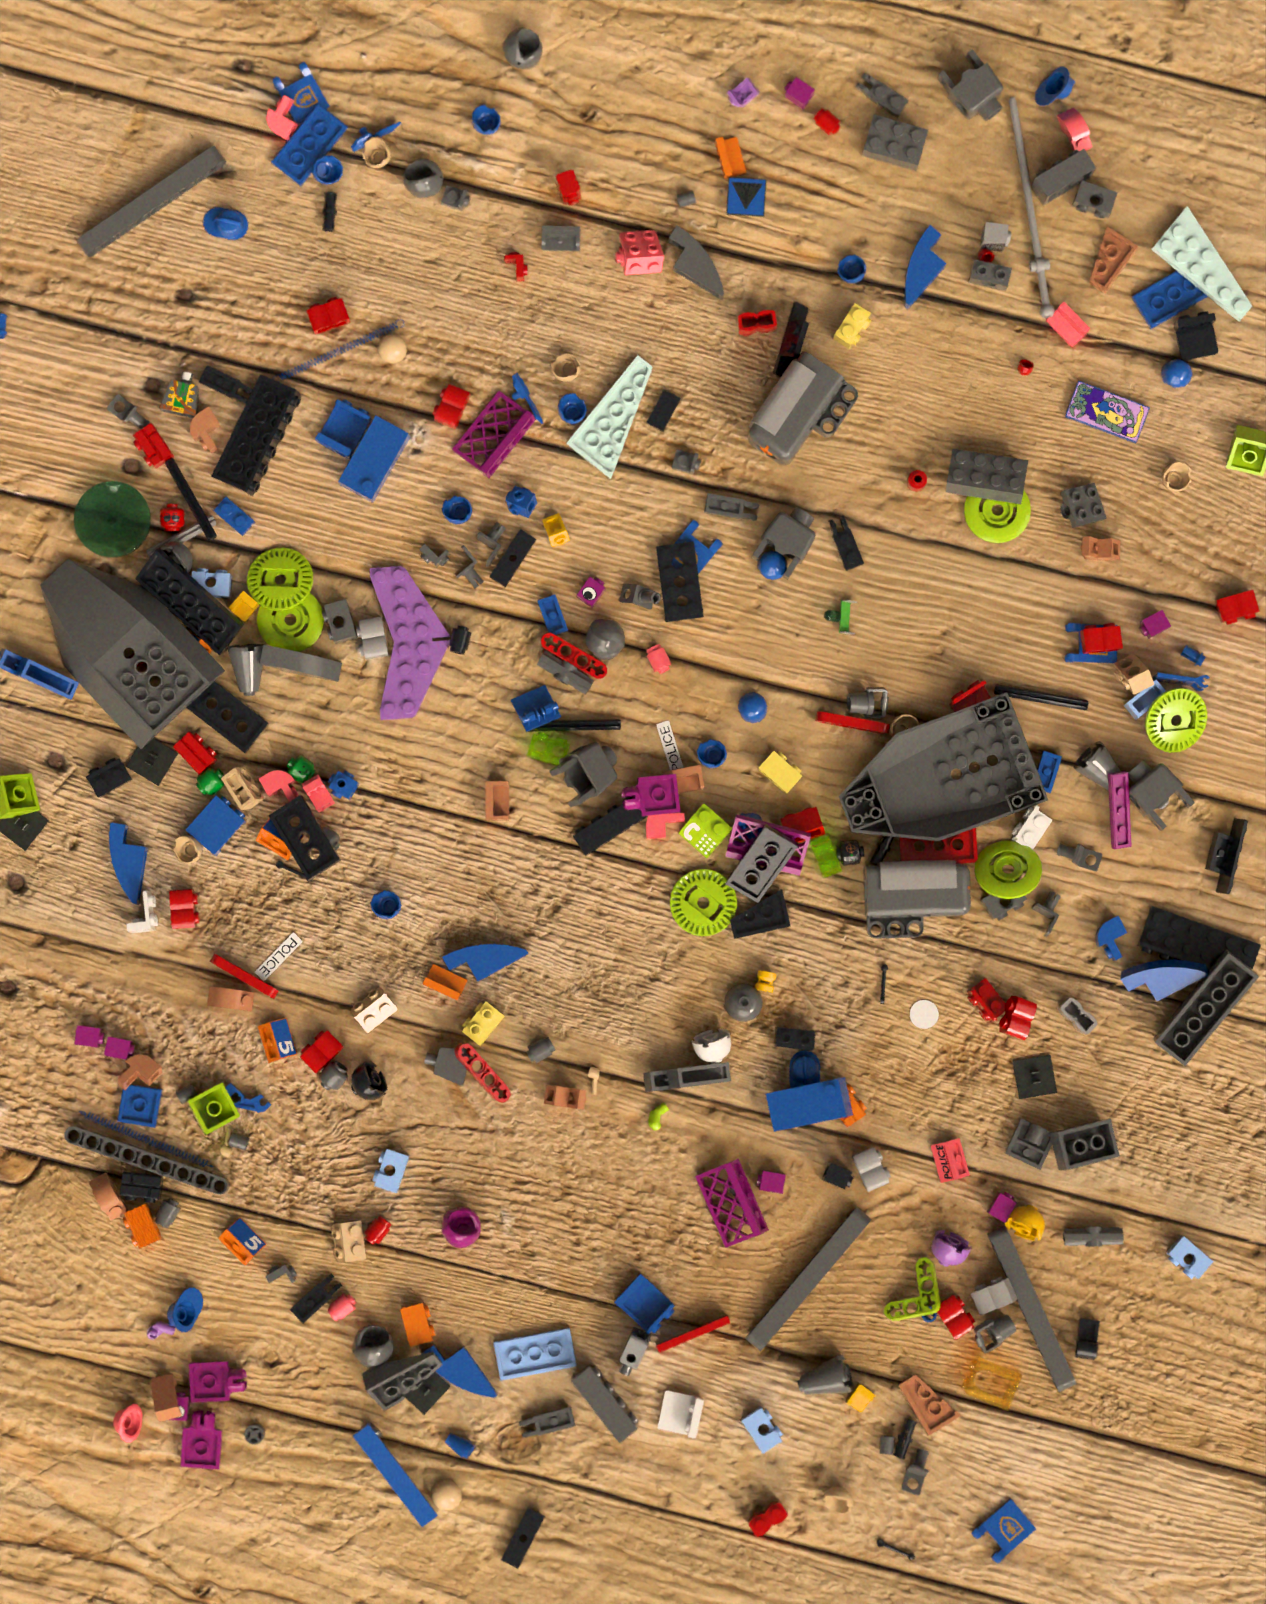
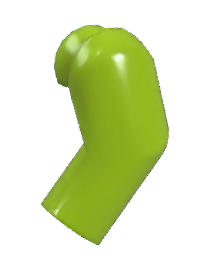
[648,1102,669,1131]

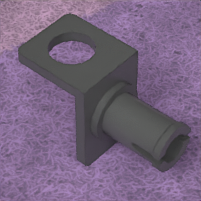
[107,394,149,429]
[477,522,506,567]
[455,545,484,589]
[619,584,661,610]
[1057,843,1103,872]
[1032,891,1061,937]
[901,1449,929,1496]

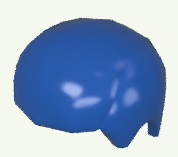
[472,104,501,135]
[312,155,343,185]
[837,255,866,284]
[1161,359,1193,388]
[558,393,587,424]
[442,496,473,525]
[757,550,788,580]
[738,692,768,723]
[697,739,727,768]
[370,890,402,919]

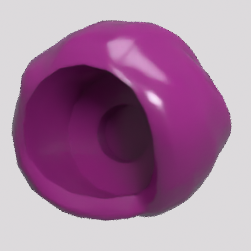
[441,1207,481,1248]

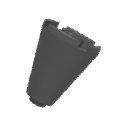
[228,644,264,696]
[1073,741,1120,791]
[798,1354,853,1395]

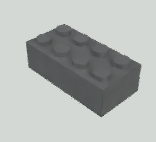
[946,449,1028,504]
[571,1364,639,1444]

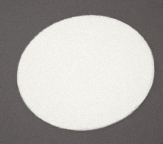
[910,1000,939,1029]

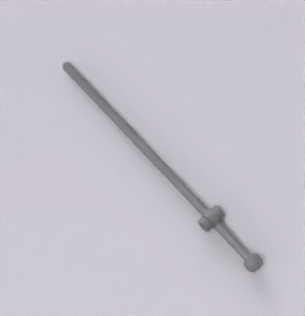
[1009,97,1055,318]

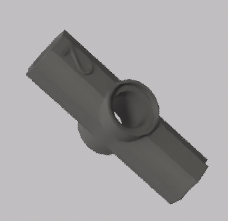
[537,651,594,695]
[1063,1226,1124,1247]

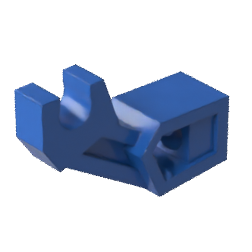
[225,1083,272,1113]

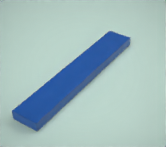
[353,1423,438,1527]

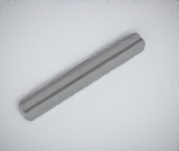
[147,515,216,557]

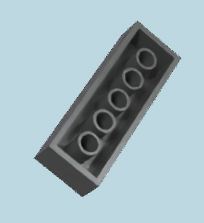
[1153,949,1259,1066]

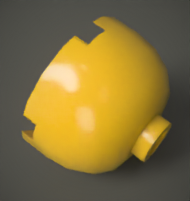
[1005,1205,1045,1241]

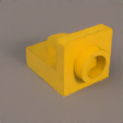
[542,513,570,547]

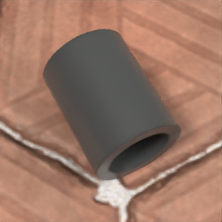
[676,190,696,208]
[176,1084,198,1104]
[229,1133,250,1151]
[880,1435,894,1455]

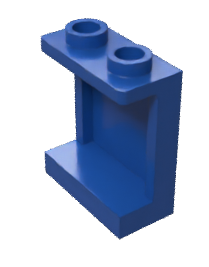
[315,399,372,460]
[186,796,246,856]
[614,1273,675,1334]

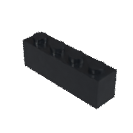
[573,797,648,856]

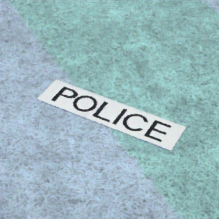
[656,720,683,770]
[255,932,303,981]

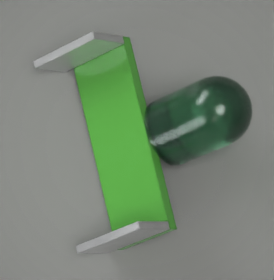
[824,600,857,635]

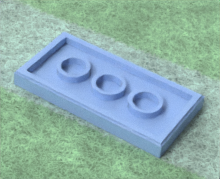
[493,1327,577,1381]

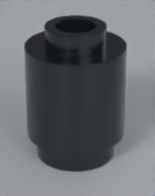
[449,626,472,655]

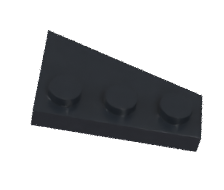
[730,889,790,939]

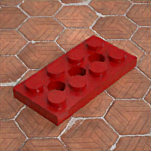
[899,828,978,864]

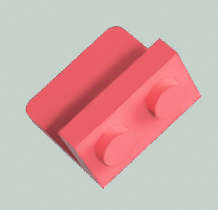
[619,230,664,275]

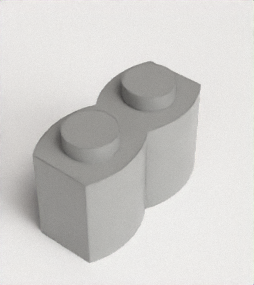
[356,617,389,660]
[1058,998,1098,1035]
[852,1147,891,1192]
[971,1276,1018,1315]

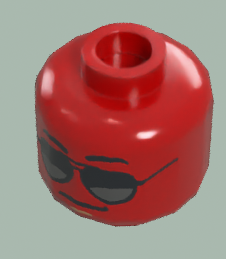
[160,503,185,531]

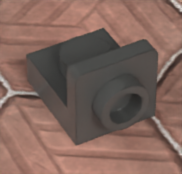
[441,185,471,212]
[672,450,701,475]

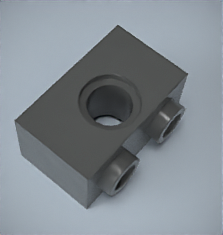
[1073,181,1118,219]
[969,260,1012,291]
[322,599,358,644]
[980,895,1027,921]

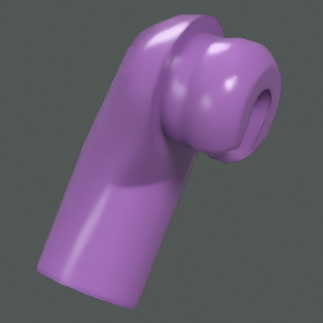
[147,1321,176,1340]

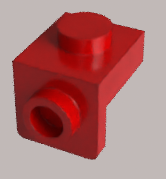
[504,252,528,281]

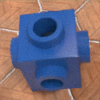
[506,486,537,518]
[328,770,359,800]

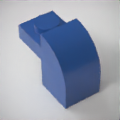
[1095,916,1127,961]

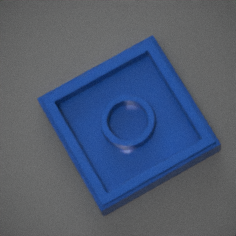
[117,1085,162,1128]

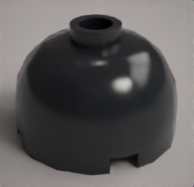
[351,1061,388,1100]

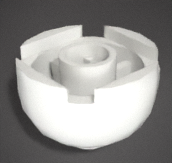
[692,1029,731,1064]

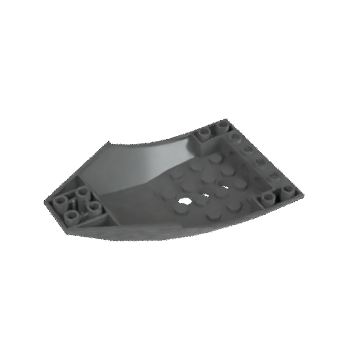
[40,559,225,749]
[839,692,1048,841]

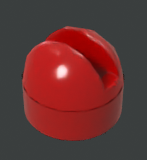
[978,248,994,263]
[1018,359,1034,376]

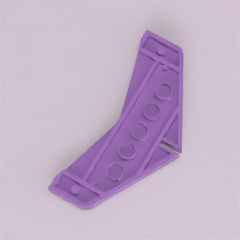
[370,566,450,721]

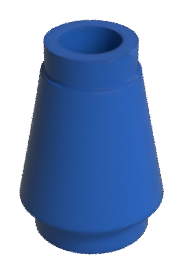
[445,1433,475,1459]

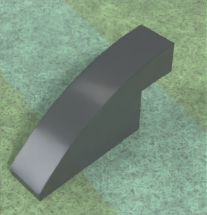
[669,225,724,300]
[260,645,342,682]
[643,1062,731,1092]

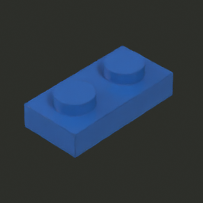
[213,497,255,536]
[537,595,568,637]
[1037,751,1062,793]

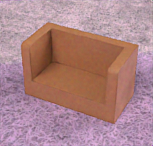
[662,765,705,794]
[485,781,509,821]
[150,1373,182,1422]

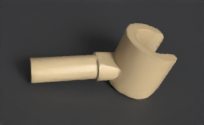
[587,1067,600,1095]
[221,1129,233,1158]

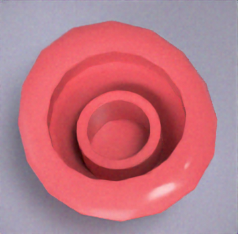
[113,1404,142,1443]

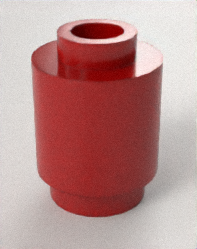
[813,108,841,136]
[907,470,927,492]
[364,1215,392,1245]

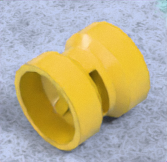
[755,970,777,993]

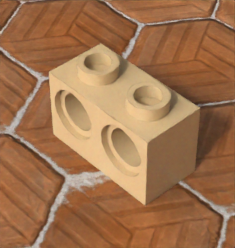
[1113,653,1154,695]
[221,767,265,810]

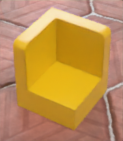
[229,591,260,622]
[845,1383,876,1412]

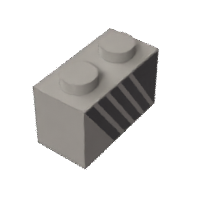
[980,222,1011,252]

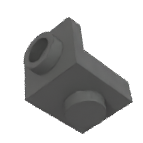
[420,544,450,568]
[265,1264,297,1283]

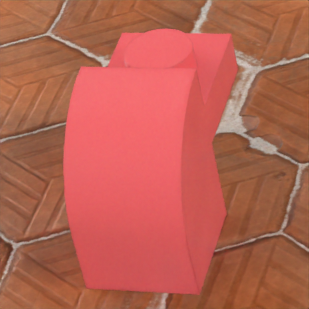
[267,95,298,140]
[1057,107,1093,151]
[259,770,299,802]
[302,775,335,813]
[646,813,684,839]

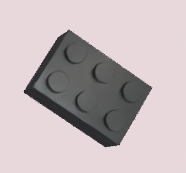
[862,115,928,171]
[1032,149,1096,206]
[1050,1119,1120,1170]

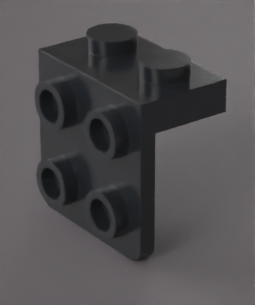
[1174,311,1219,361]

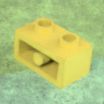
[833,303,871,349]
[758,751,802,795]
[462,1001,504,1046]

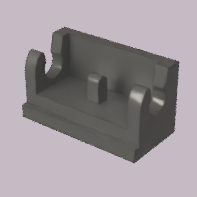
[542,226,580,251]

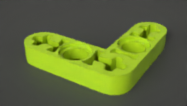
[884,1257,940,1321]

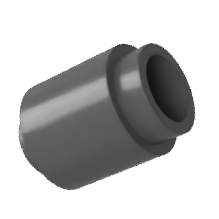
[526,1037,556,1063]
[154,1198,181,1228]

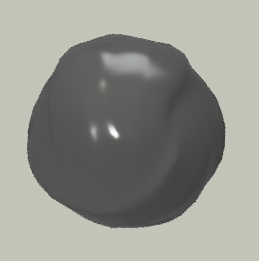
[502,27,543,70]
[403,158,443,198]
[586,619,625,660]
[352,1325,393,1367]

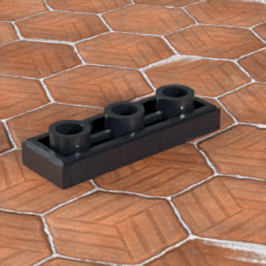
[490,529,537,588]
[501,1507,545,1569]

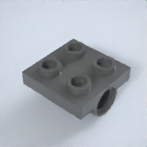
[1060,483,1107,528]
[1005,1118,1052,1170]

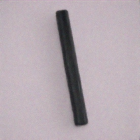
[165,458,217,541]
[994,684,1089,711]
[528,719,621,732]

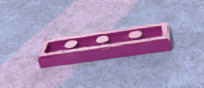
[1108,771,1132,850]

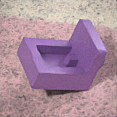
[727,78,760,107]

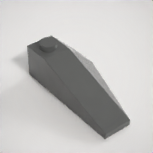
[361,1352,442,1411]

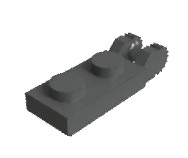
[855,73,909,117]
[704,493,759,521]
[519,1407,576,1438]

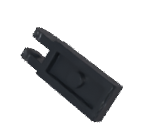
[199,365,253,405]
[828,515,864,571]
[290,1273,342,1324]

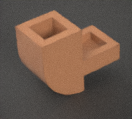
[190,407,221,453]
[1081,536,1120,561]
[207,987,254,1012]
[118,1055,163,1090]
[544,1085,586,1110]
[89,1173,128,1221]

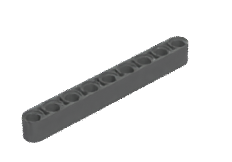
[77,146,226,257]
[64,1126,230,1194]
[745,1207,872,1351]
[987,1226,1077,1392]

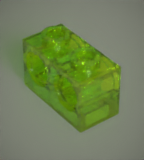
[527,732,570,766]
[810,835,842,879]

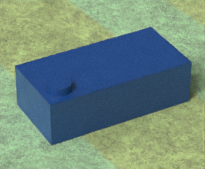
[338,415,410,503]
[766,1077,853,1132]

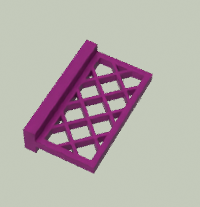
[452,391,536,479]
[725,814,811,876]
[695,1158,769,1248]

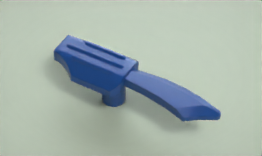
[351,122,401,152]
[512,372,543,424]

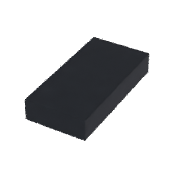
[646,390,681,432]

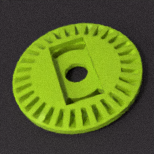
[964,491,1031,543]
[247,548,313,611]
[257,593,324,652]
[1145,688,1207,753]
[974,840,1042,899]
[670,869,737,936]

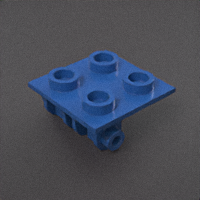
[510,685,561,732]

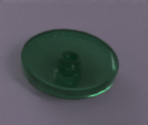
[74,481,151,558]

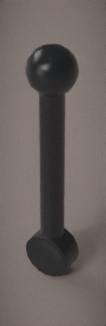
[276,861,313,882]
[880,964,888,1004]
[877,1539,915,1560]

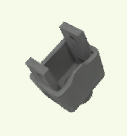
[938,49,1003,122]
[752,507,816,580]
[549,742,617,807]
[1128,760,1195,831]

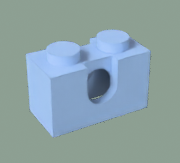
[191,568,232,599]
[1123,679,1165,720]
[372,1149,409,1193]
[1166,1235,1213,1279]
[741,1406,783,1454]

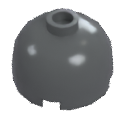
[159,541,193,573]
[724,983,763,1022]

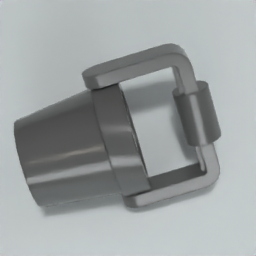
[847,687,889,718]
[974,1315,1017,1353]

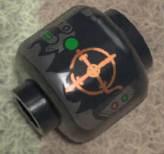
[836,840,864,866]

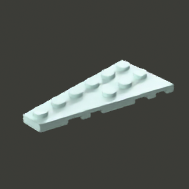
[1151,206,1252,322]
[566,356,653,479]

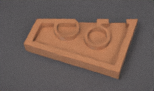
[1089,227,1138,294]
[898,1375,962,1436]

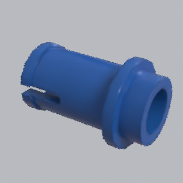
[0,313,7,339]
[1180,645,1206,666]

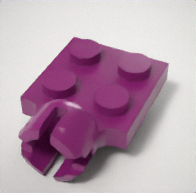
[622,774,680,817]
[189,1361,247,1403]
[180,1410,223,1470]

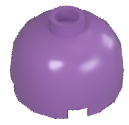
[931,1230,972,1267]

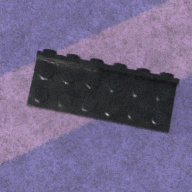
[211,374,301,496]
[135,548,244,655]
[1137,906,1261,971]

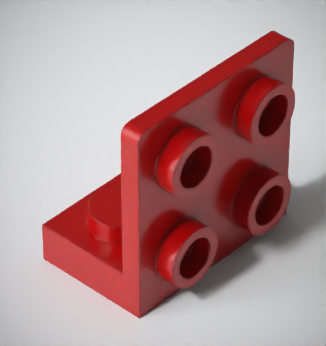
[949,680,991,712]
[967,978,1006,1022]

